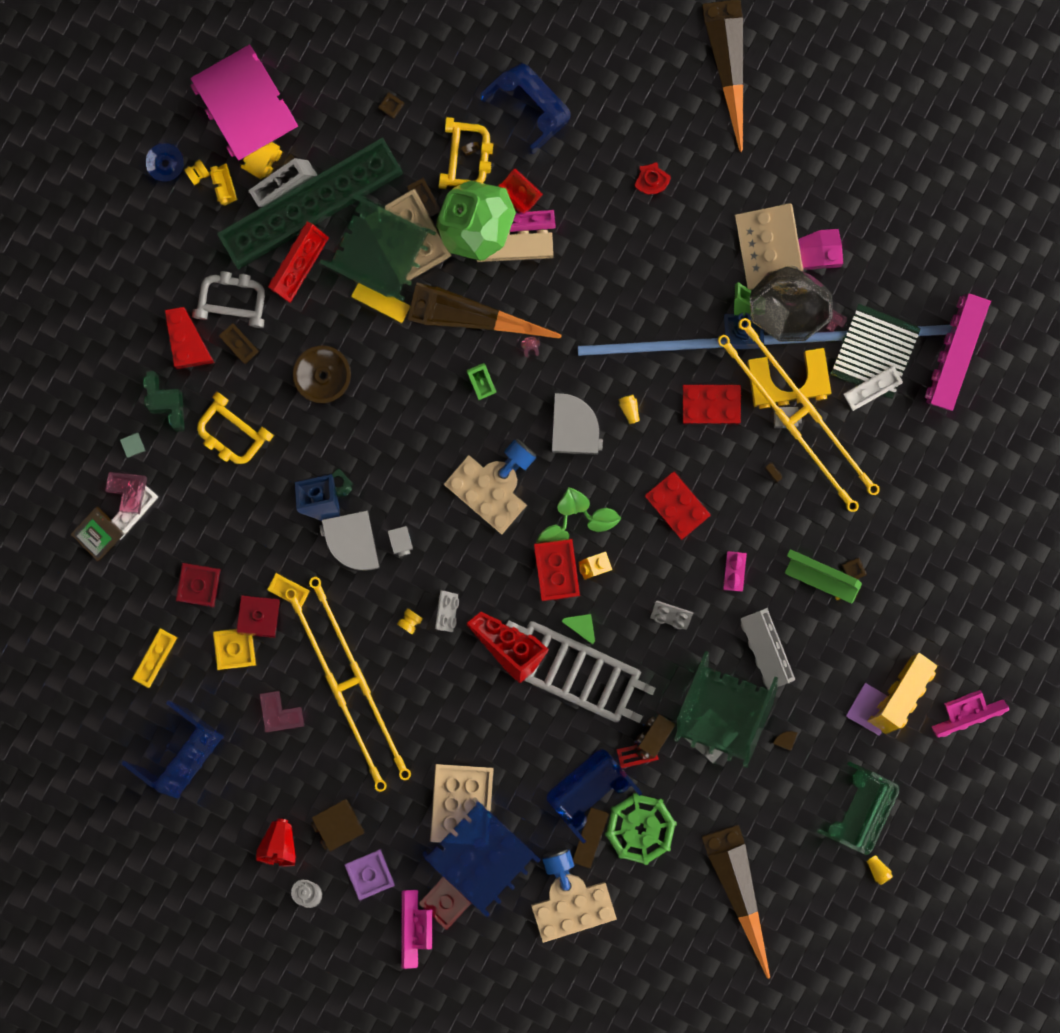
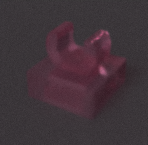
[826,309,848,332]

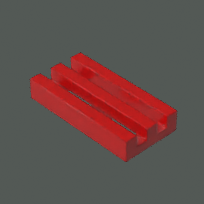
[617,745,659,768]

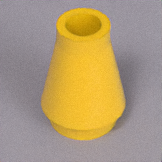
[619,394,640,424]
[867,855,893,885]

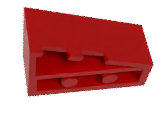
[165,307,215,369]

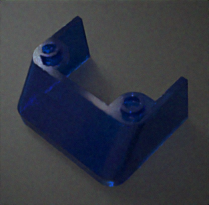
[481,64,571,154]
[547,750,642,844]

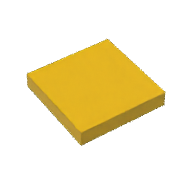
[213,629,256,670]

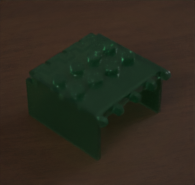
[320,193,436,301]
[674,651,778,768]

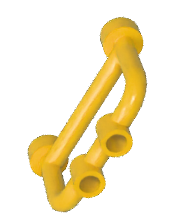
[439,117,493,189]
[197,392,274,464]

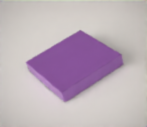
[846,683,887,736]
[344,850,395,900]

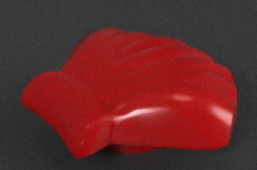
[635,162,671,195]

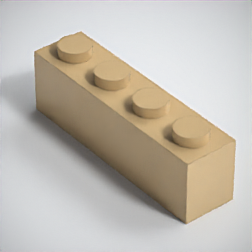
[477,230,553,262]

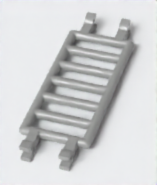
[506,621,656,723]

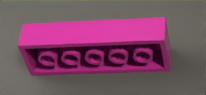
[925,293,991,411]

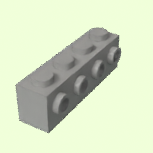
[741,608,795,691]

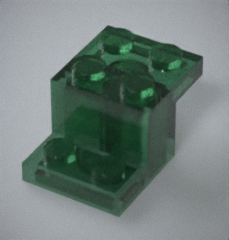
[143,371,184,431]

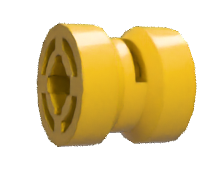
[184,159,210,186]
[397,608,423,634]

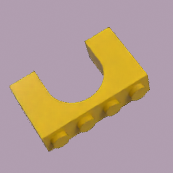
[747,348,831,409]

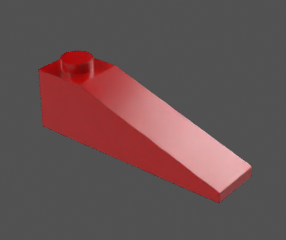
[467,612,548,683]

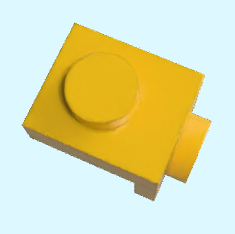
[578,552,612,580]

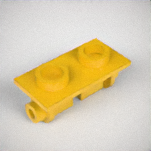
[209,163,237,206]

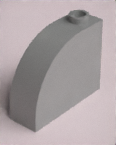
[248,158,318,207]
[552,393,603,455]
[319,511,379,571]

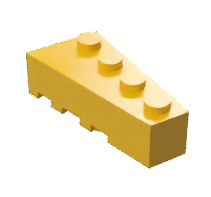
[867,653,937,734]

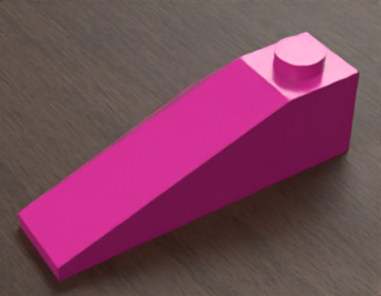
[798,229,843,270]

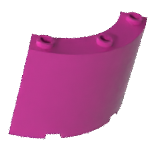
[190,44,298,161]

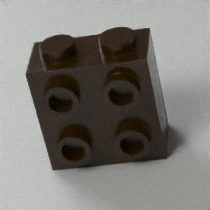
[634,714,675,760]
[311,799,365,852]

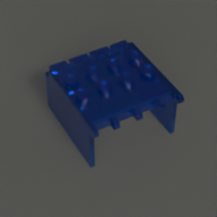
[121,700,224,799]
[422,797,540,917]

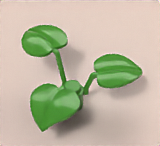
[536,487,621,543]

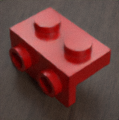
[498,169,543,213]

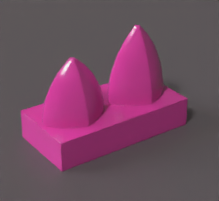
[723,551,747,592]

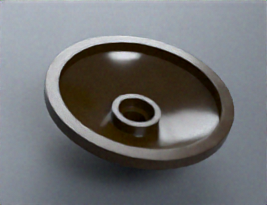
[293,346,351,403]

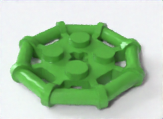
[605,793,677,865]

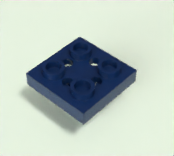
[724,313,764,349]

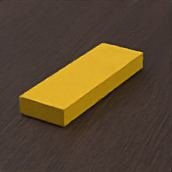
[351,280,411,323]
[132,628,177,688]

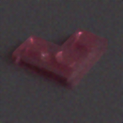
[105,472,147,515]
[260,691,304,732]

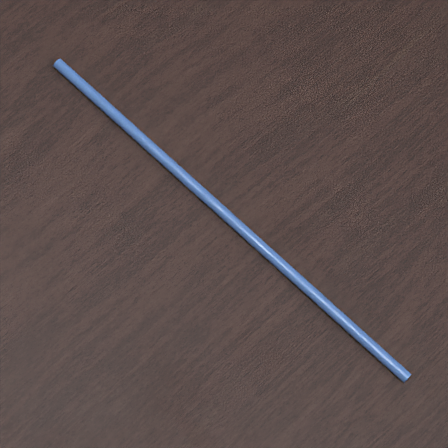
[578,325,952,356]

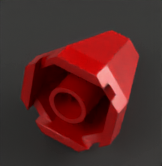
[256,819,296,867]

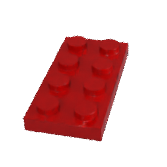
[268,221,329,303]

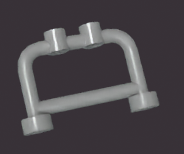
[192,271,265,328]

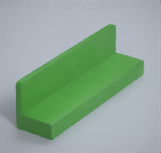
[785,549,862,604]

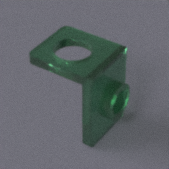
[332,469,354,497]

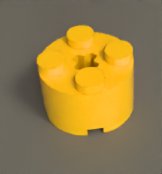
[241,142,282,179]

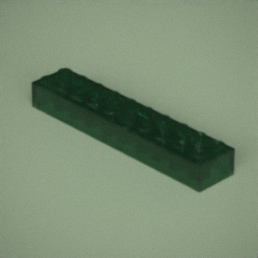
[217,138,403,270]

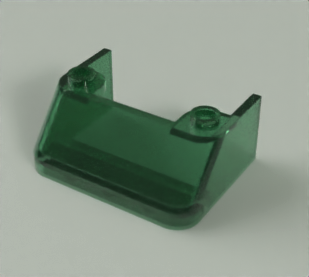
[817,762,899,855]

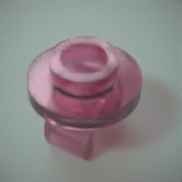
[521,337,540,357]

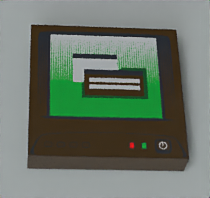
[71,507,125,561]

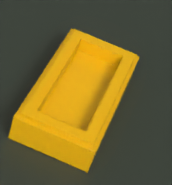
[267,573,310,608]

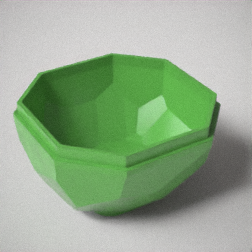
[436,181,516,261]

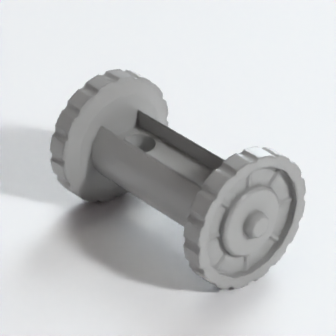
[291,880,322,908]

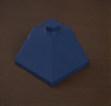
[295,474,340,521]

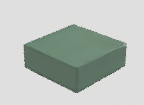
[120,433,146,458]

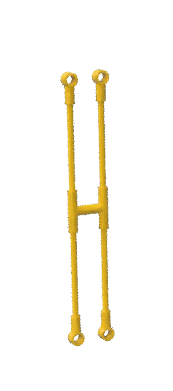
[717,318,879,512]
[285,577,411,792]

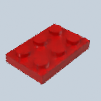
[683,385,741,424]
[645,472,711,540]
[534,538,580,601]

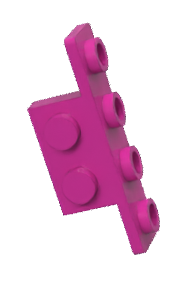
[932,690,1009,738]
[402,890,432,969]

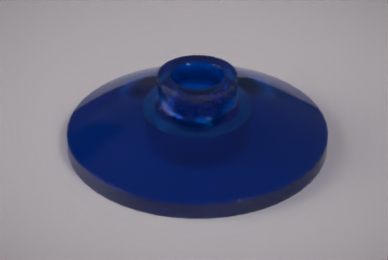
[146,143,184,181]

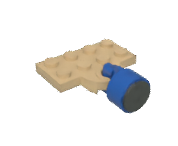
[444,439,536,534]
[531,848,617,943]

